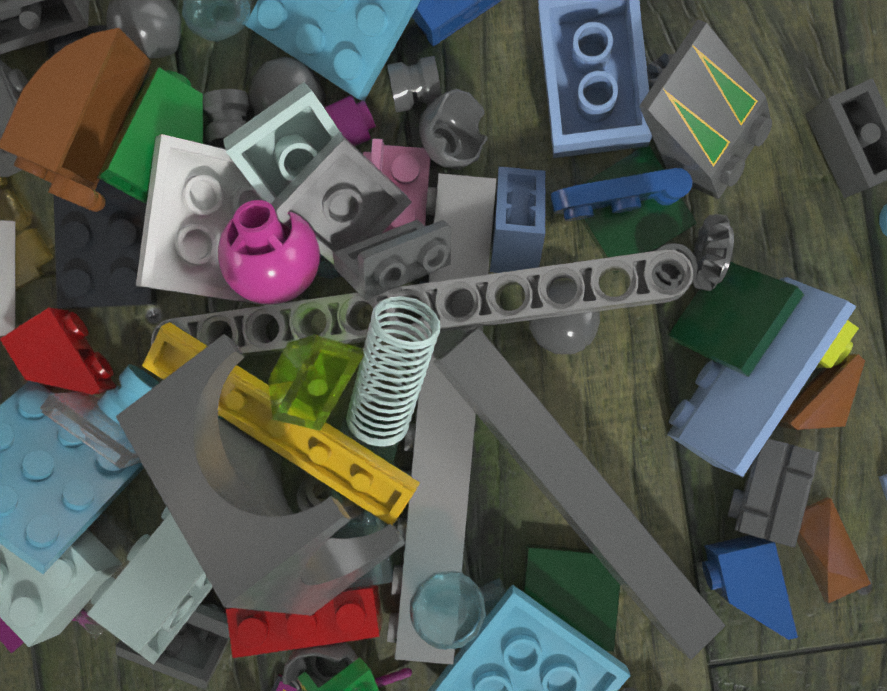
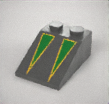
[639,20,772,199]

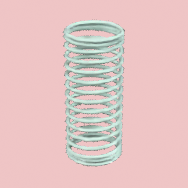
[346,296,440,447]

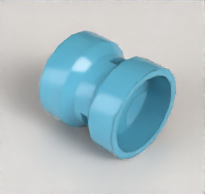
[97,364,159,425]

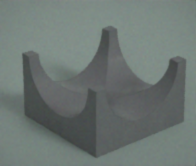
[115,334,406,616]

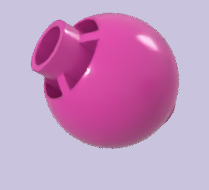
[218,200,320,305]

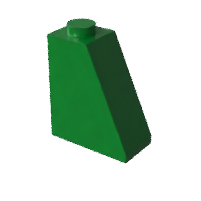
[97,67,203,204]

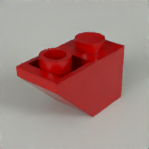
[0,307,116,395]

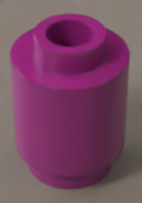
[324,95,376,147]

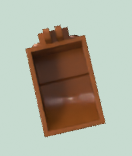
[0,28,152,212]

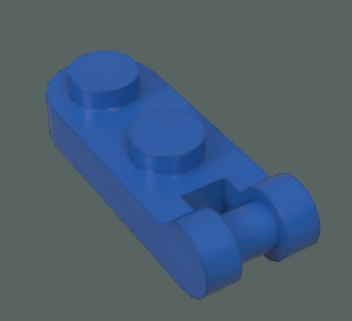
[551,168,692,221]

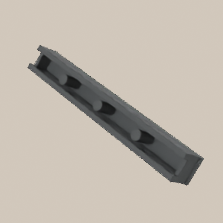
[433,327,726,660]

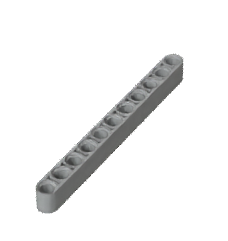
[151,250,693,357]

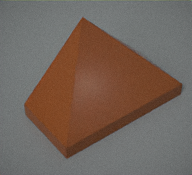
[778,354,865,430]
[797,497,871,604]

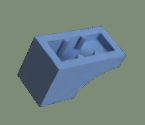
[490,167,545,273]

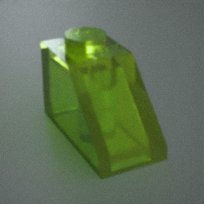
[268,335,364,431]

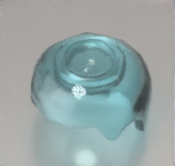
[182,0,252,42]
[409,570,486,650]

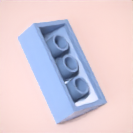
[667,277,856,477]

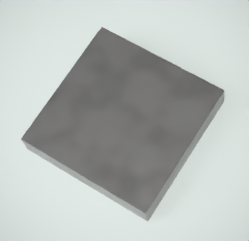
[271,132,412,264]

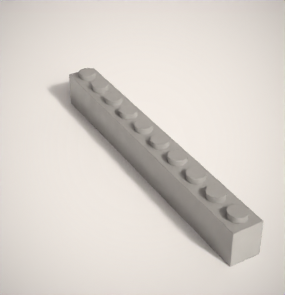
[387,173,496,664]

